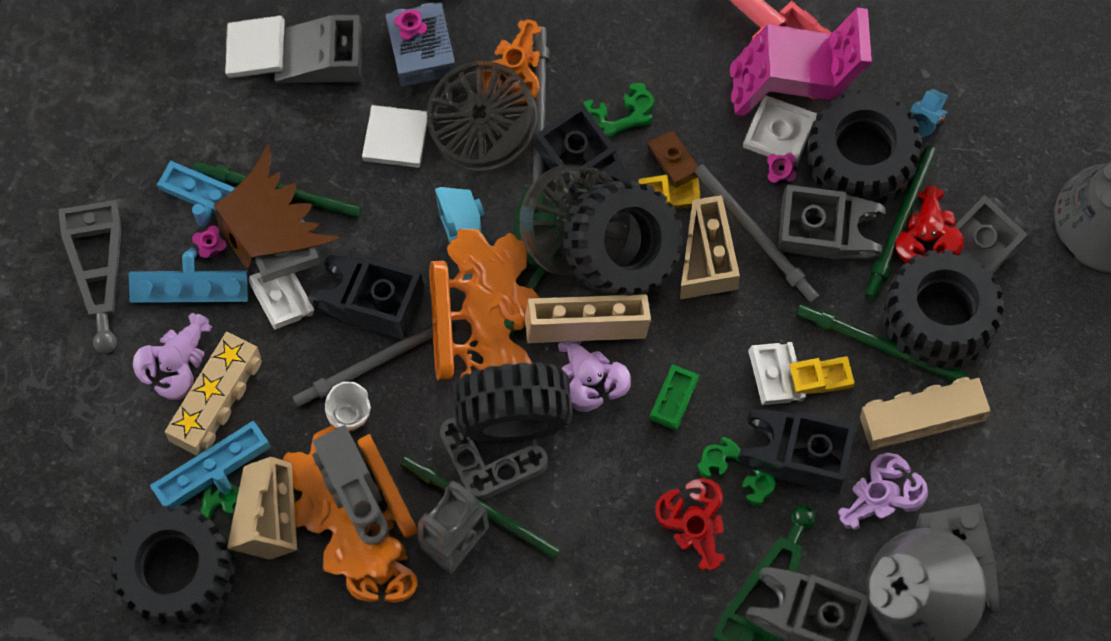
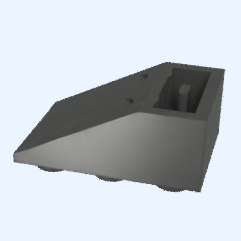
[275,15,363,83]

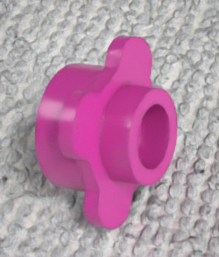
[394,10,427,40]
[767,153,797,183]
[192,226,226,258]

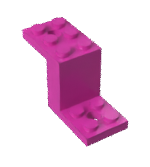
[730,7,872,116]

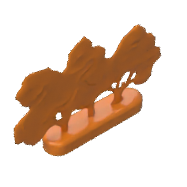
[429,229,540,381]
[283,426,418,580]

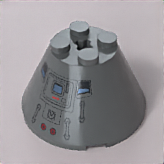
[1054,163,1111,273]
[865,528,987,641]

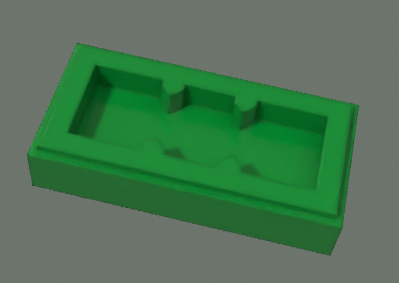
[649,364,700,431]

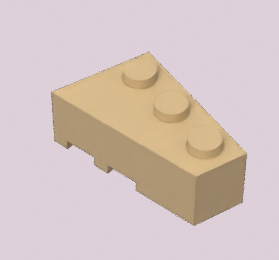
[680,195,740,300]
[227,457,297,559]

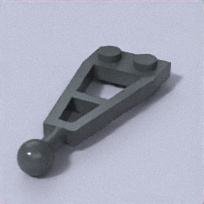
[58,200,122,354]

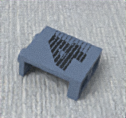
[385,3,457,87]

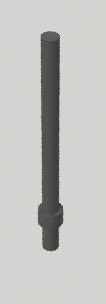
[532,26,549,188]
[694,164,820,303]
[292,320,457,407]

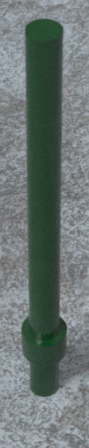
[865,146,936,300]
[193,161,362,218]
[797,304,968,381]
[400,456,561,560]

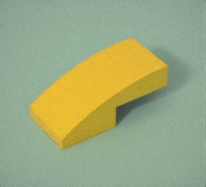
[638,175,701,209]
[789,356,855,394]

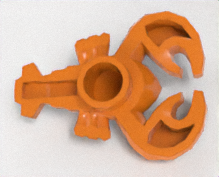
[477,19,542,104]
[346,520,417,603]

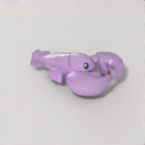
[133,313,212,400]
[558,341,631,412]
[838,453,928,530]

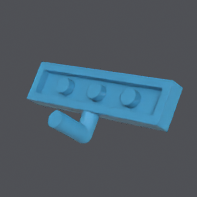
[157,161,235,227]
[129,247,249,303]
[150,420,271,509]

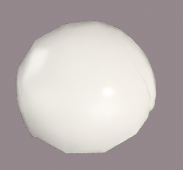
[325,381,371,431]

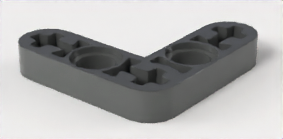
[440,418,548,501]

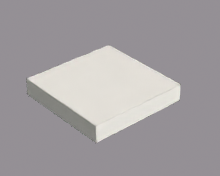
[225,16,284,78]
[743,95,817,167]
[362,105,429,168]

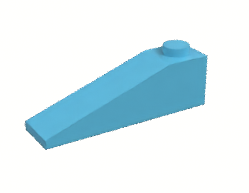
[435,187,484,280]

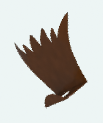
[214,143,339,269]

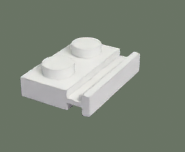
[248,272,314,330]
[748,342,806,405]

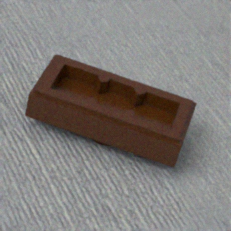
[647,130,699,188]

